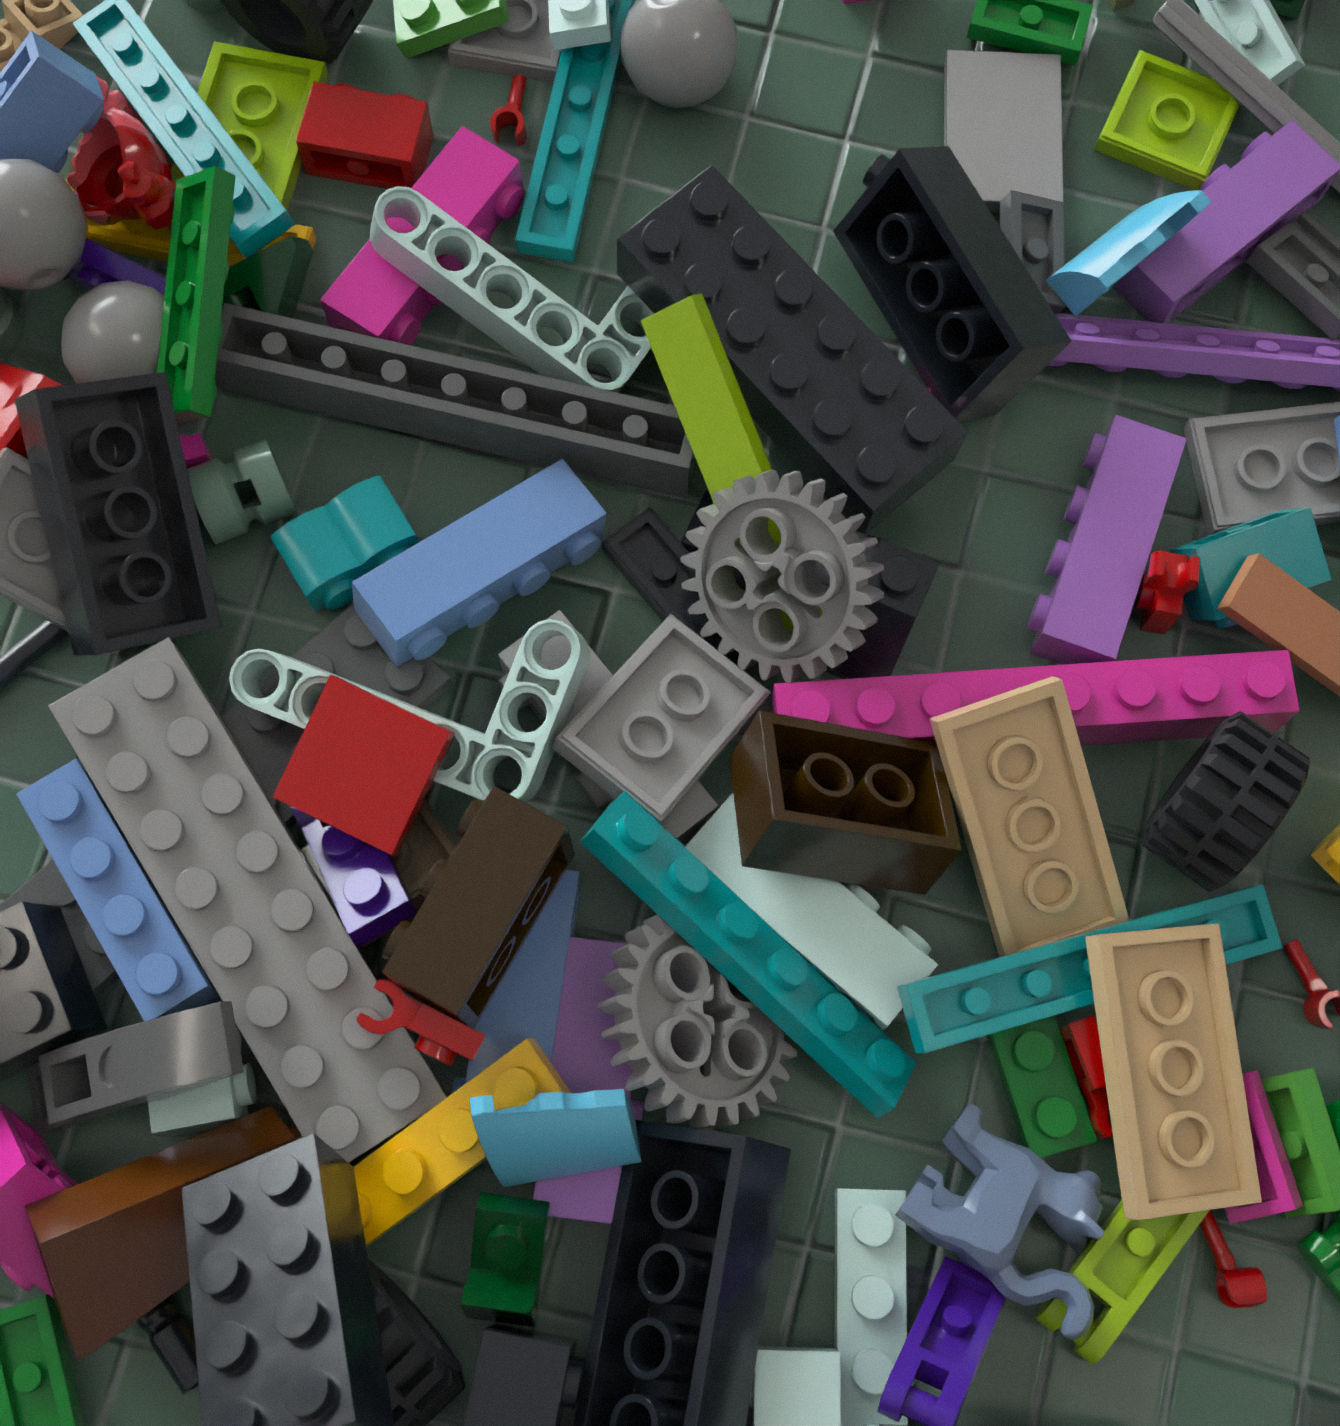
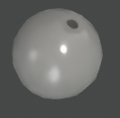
[620,0,737,108]
[0,159,88,290]
[61,280,164,384]

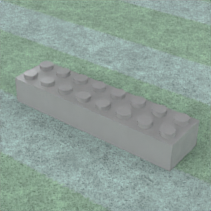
[48,637,449,1163]

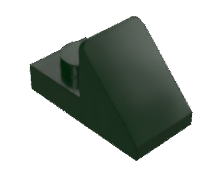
[222,236,313,318]
[460,1192,550,1327]

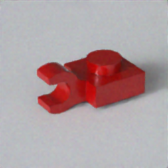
[1134,550,1201,635]
[356,980,486,1066]
[1060,1015,1113,1139]

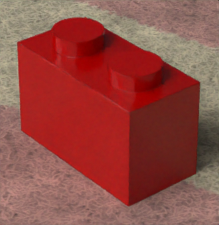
[296,81,434,189]

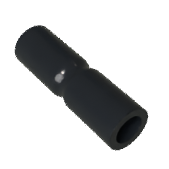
[136,1295,199,1395]

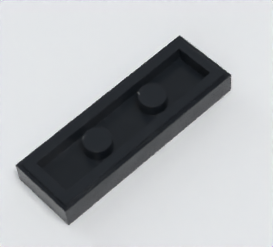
[602,507,739,666]

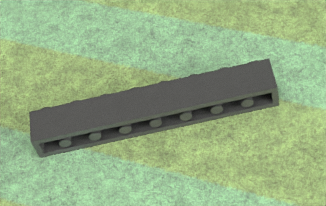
[215,303,697,498]

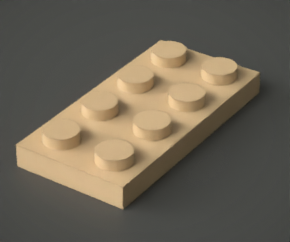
[929,676,1129,957]
[1085,923,1262,1220]

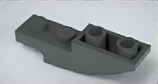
[27,1001,244,1134]

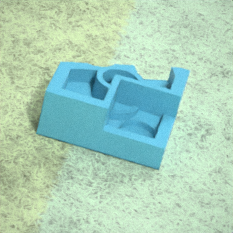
[1046,190,1212,317]
[469,1089,641,1187]

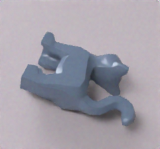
[895,1102,1104,1340]

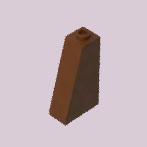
[25,1105,303,1360]

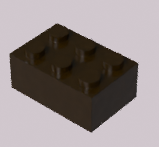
[729,710,962,895]
[382,786,575,1029]

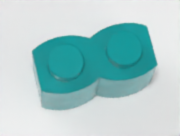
[270,475,419,611]

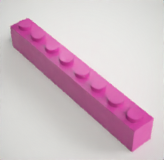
[770,650,1300,746]

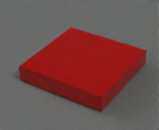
[272,675,455,855]

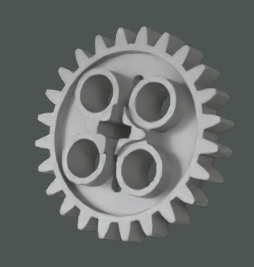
[681,470,884,683]
[598,914,797,1130]

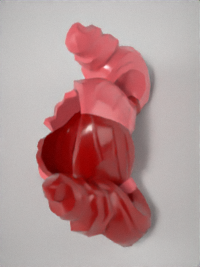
[67,76,176,232]

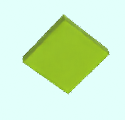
[1094,49,1240,191]

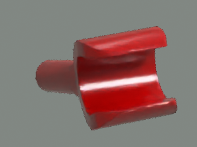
[490,74,527,146]
[1283,939,1340,1030]
[1199,1211,1267,1308]

